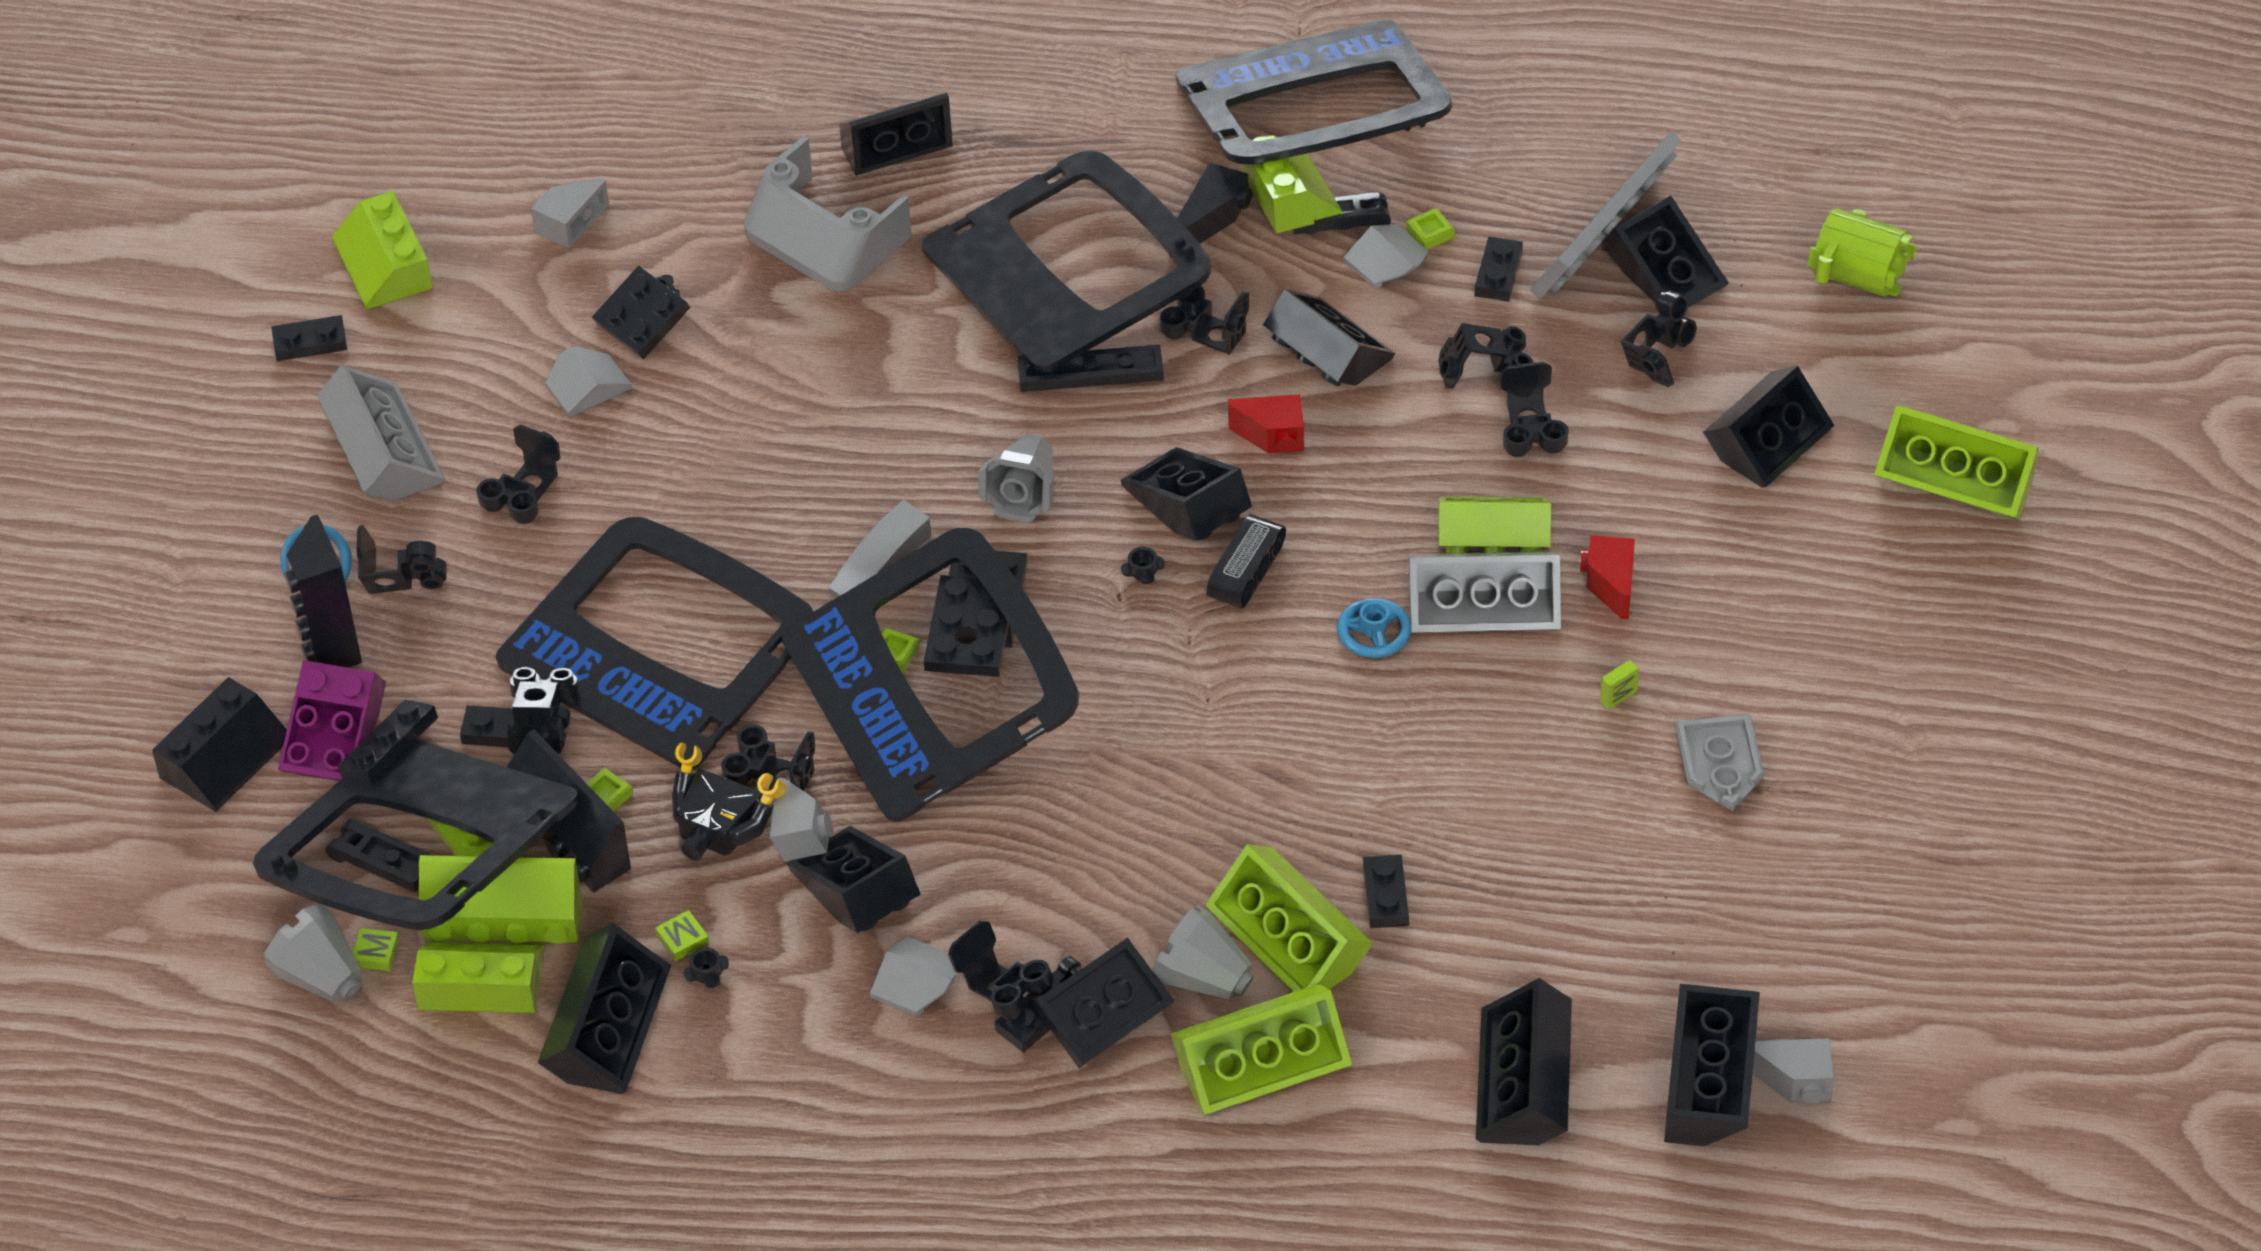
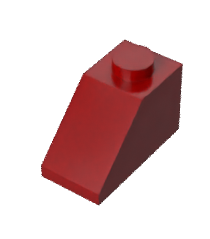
[1228,394,1304,453]
[1580,535,1635,619]

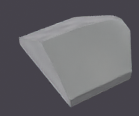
[1344,224,1428,288]
[546,347,632,418]
[870,936,957,1016]

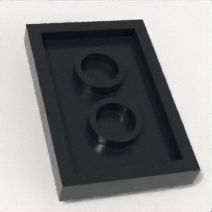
[1032,937,1174,1069]

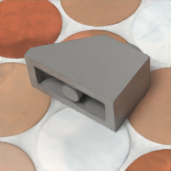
[531,178,609,248]
[769,778,833,862]
[1752,1039,1834,1104]

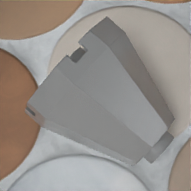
[979,433,1054,523]
[263,904,362,1002]
[1153,905,1254,1000]

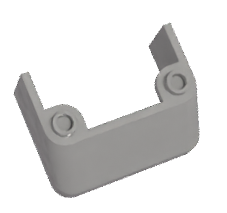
[744,136,912,292]

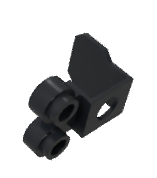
[1160,286,1249,355]
[1621,290,1697,388]
[1438,323,1534,389]
[1500,362,1569,457]
[476,424,561,524]
[356,525,447,594]
[507,667,578,754]
[721,725,816,791]
[948,920,1054,1020]

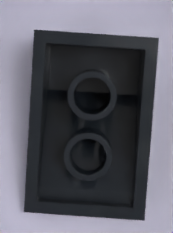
[1603,195,1729,308]
[1120,447,1252,541]
[787,826,921,933]

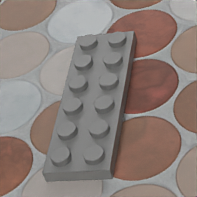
[1530,131,1682,299]

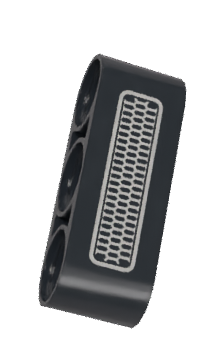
[1206,514,1286,609]

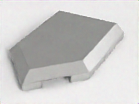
[1675,714,1764,811]

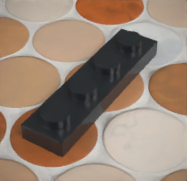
[1017,344,1164,392]

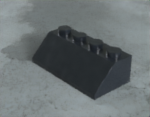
[284,514,362,668]
[507,729,631,893]
[538,923,671,1094]
[1476,978,1572,1146]
[1664,984,1760,1147]

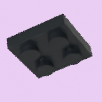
[592,265,691,360]

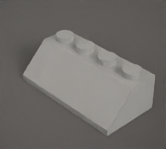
[317,365,445,501]
[1408,551,1561,632]

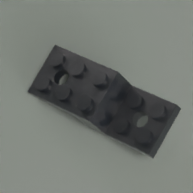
[924,551,1028,677]

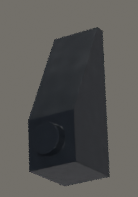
[1169,162,1252,258]

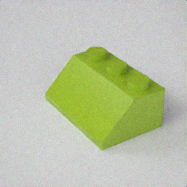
[1242,135,1342,233]
[332,190,433,310]
[1438,497,1551,553]
[412,942,545,1013]

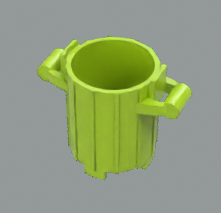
[1807,208,1917,297]

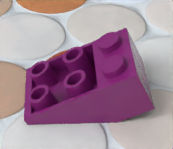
[278,660,386,781]

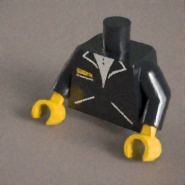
[672,742,786,861]

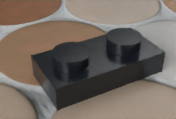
[1474,236,1523,302]
[271,315,347,361]
[1363,854,1409,928]

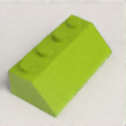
[1874,404,2039,521]
[1205,844,1373,992]
[419,855,583,944]
[1170,984,1352,1115]

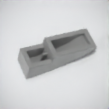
[829,500,932,597]

